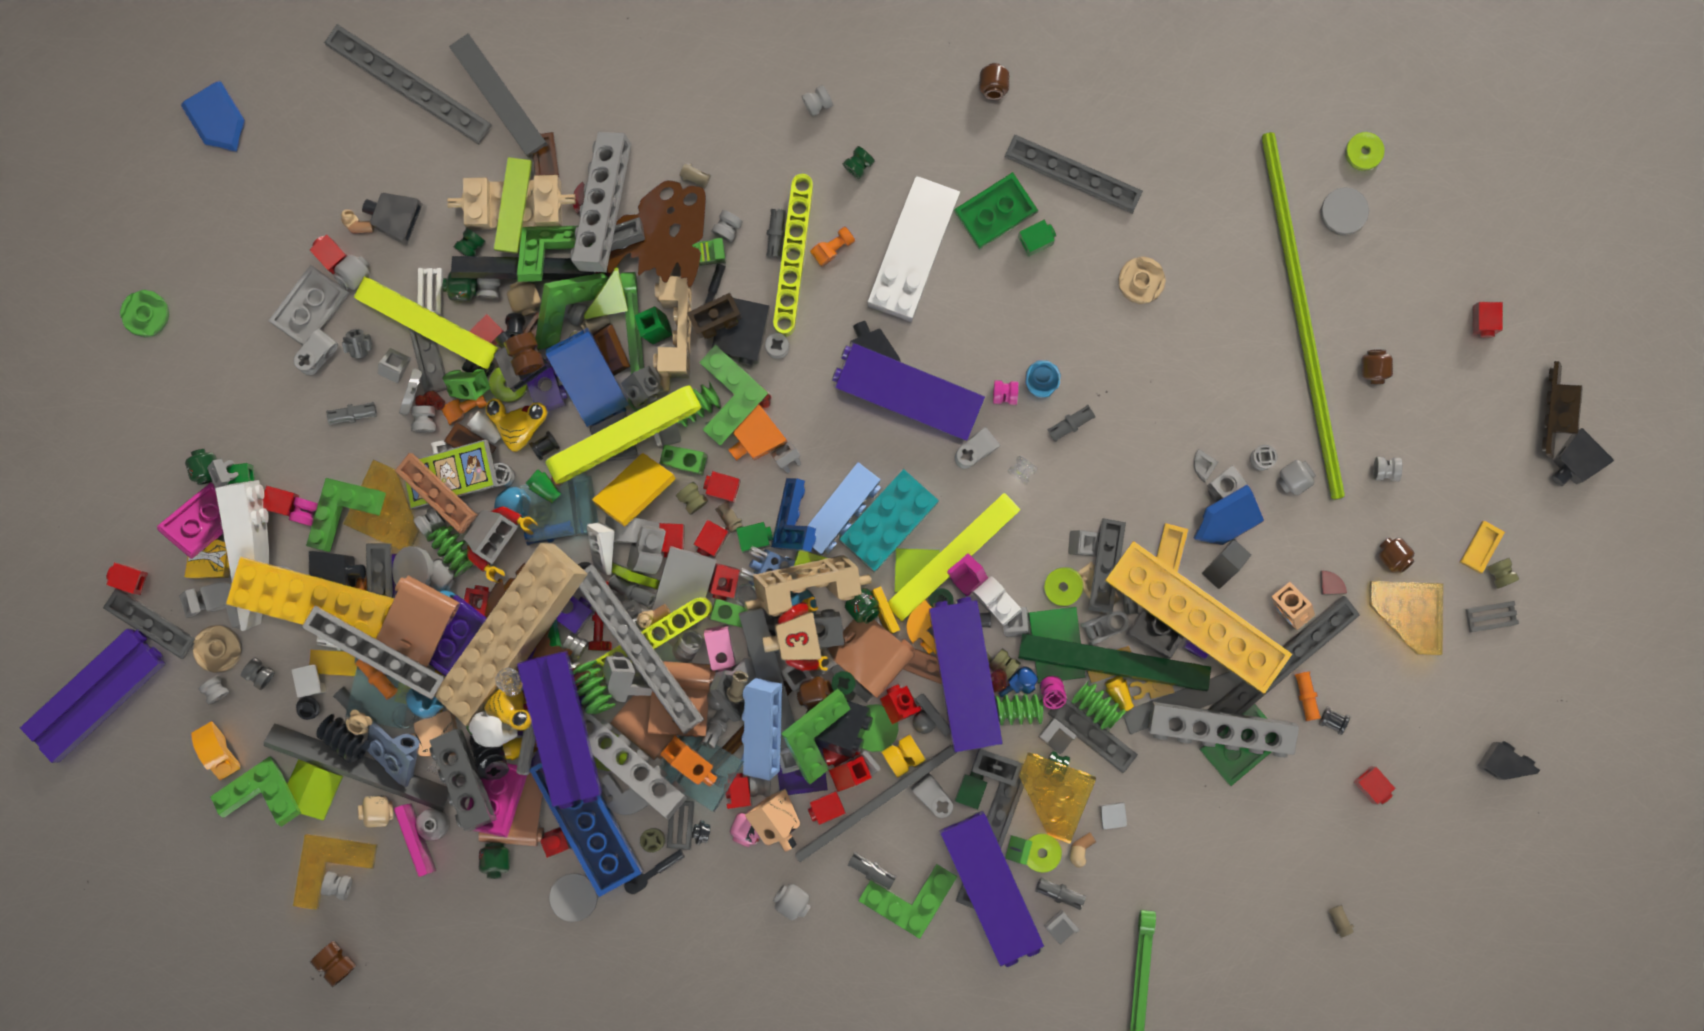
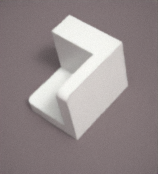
[292,665,326,698]

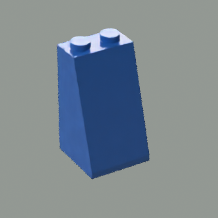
[546,328,629,427]

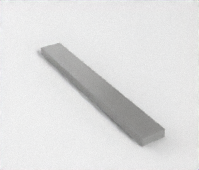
[579,564,704,734]

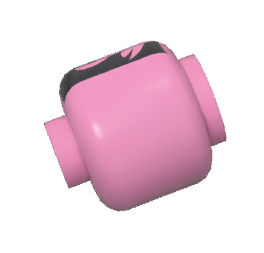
[730,810,760,847]

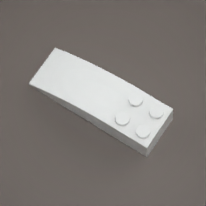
[868,176,960,323]
[215,480,269,631]

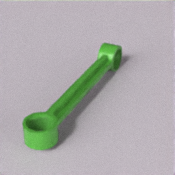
[621,272,644,412]
[1130,910,1156,1031]

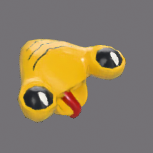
[485,398,548,452]
[484,669,531,730]

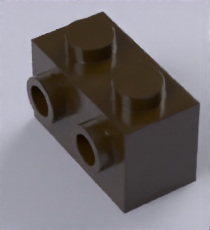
[687,293,742,340]

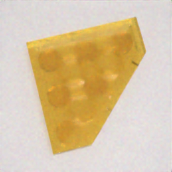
[343,460,419,550]
[1369,581,1444,655]
[1019,752,1096,843]

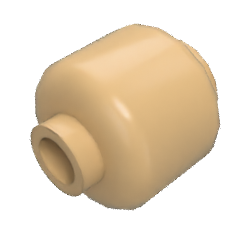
[507,281,541,316]
[358,795,393,828]

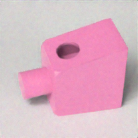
[704,624,736,672]

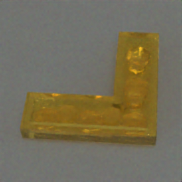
[293,834,378,910]

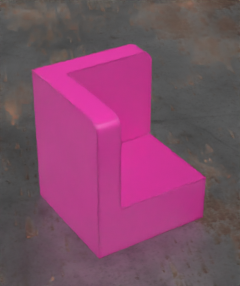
[947,553,988,596]

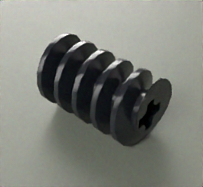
[316,714,371,763]
[469,734,509,780]

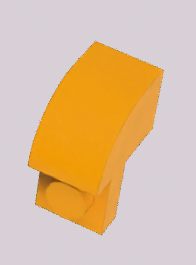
[906,600,937,655]
[191,721,241,780]

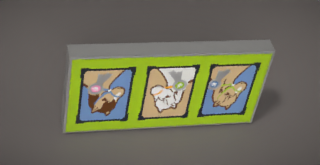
[404,440,498,509]

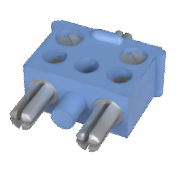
[739,546,795,586]

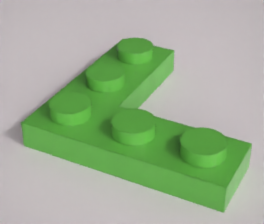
[517,226,593,282]
[535,273,608,350]
[699,345,768,446]
[306,478,386,552]
[781,689,850,784]
[210,756,301,827]
[858,864,957,939]

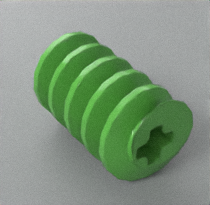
[678,380,721,427]
[426,526,474,578]
[572,660,616,715]
[1072,681,1126,730]
[994,694,1043,725]

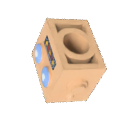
[1272,582,1315,630]

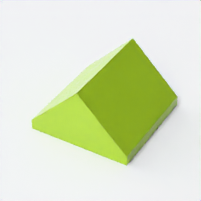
[287,759,343,821]

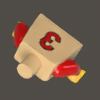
[762,597,828,671]

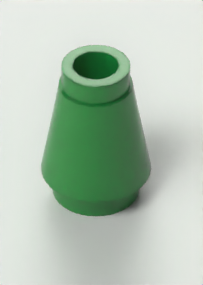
[525,469,562,504]

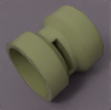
[676,482,709,515]
[1487,557,1519,589]
[989,648,1021,681]

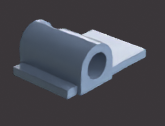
[367,721,420,787]

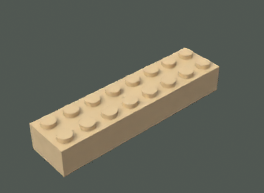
[434,543,588,726]

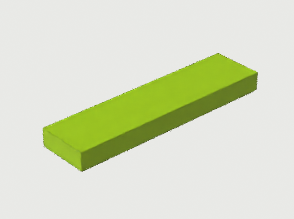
[494,157,532,254]

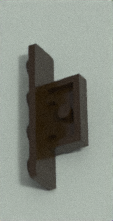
[1542,361,1583,458]

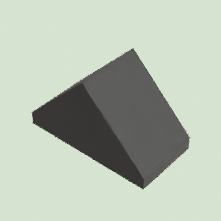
[1202,539,1251,589]
[971,748,1023,786]

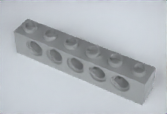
[571,132,631,272]
[302,605,444,699]
[1148,702,1299,758]
[581,705,687,820]

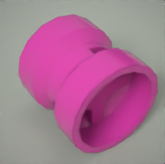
[993,380,1018,405]
[288,497,318,526]
[1040,676,1067,709]

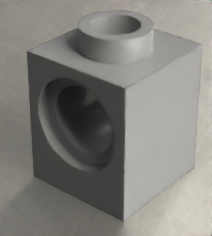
[1207,465,1248,502]

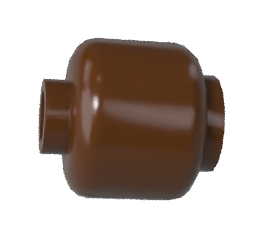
[979,63,1010,100]
[1361,349,1393,384]
[1378,538,1415,573]
[796,676,834,711]

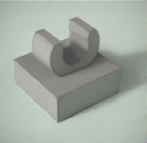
[770,441,801,473]
[207,458,238,488]
[179,588,206,618]

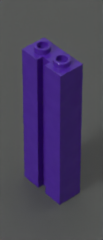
[832,342,985,441]
[929,597,1003,752]
[20,629,165,763]
[517,651,602,809]
[939,811,1044,967]

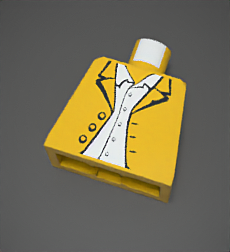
[184,539,230,579]

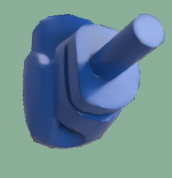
[998,666,1038,698]

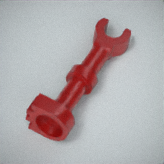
[588,581,612,651]

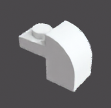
[973,576,1022,626]

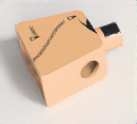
[403,710,458,756]
[745,789,800,852]

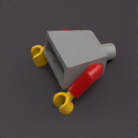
[464,506,538,583]

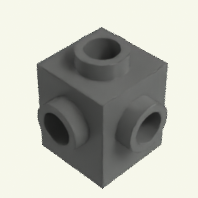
[621,366,664,408]

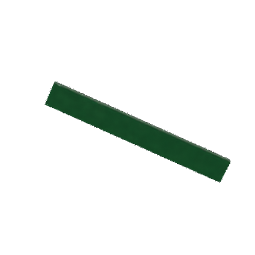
[1018,633,1212,691]

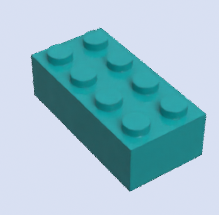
[839,469,939,573]

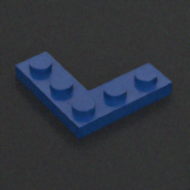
[771,478,816,552]

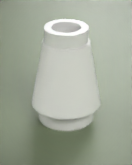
[467,411,501,444]

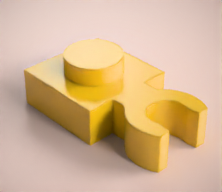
[1129,681,1174,700]

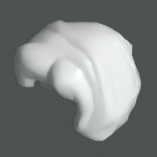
[469,711,517,747]

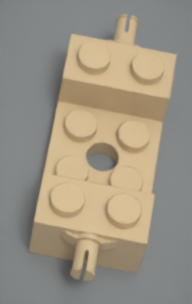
[447,175,576,230]
[653,270,692,392]
[744,555,871,616]

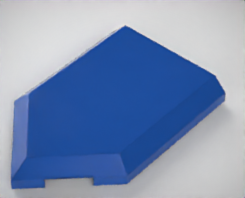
[181,81,245,152]
[1193,485,1264,545]

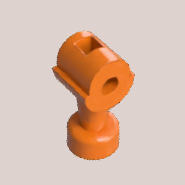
[810,226,855,267]
[441,395,487,426]

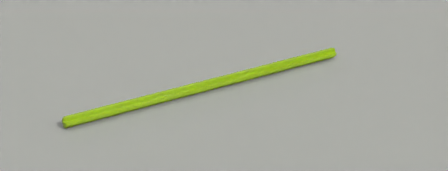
[1261,132,1345,500]

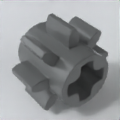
[342,329,372,358]

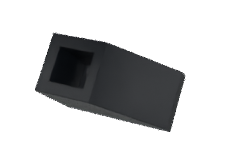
[1478,741,1540,780]

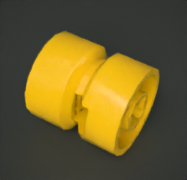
[882,734,926,778]

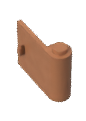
[376,576,460,667]
[828,619,915,698]
[648,661,716,737]
[610,695,675,760]
[479,772,544,847]

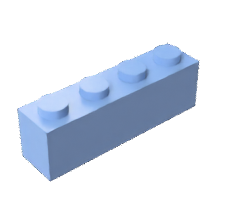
[808,462,881,556]
[741,678,782,781]

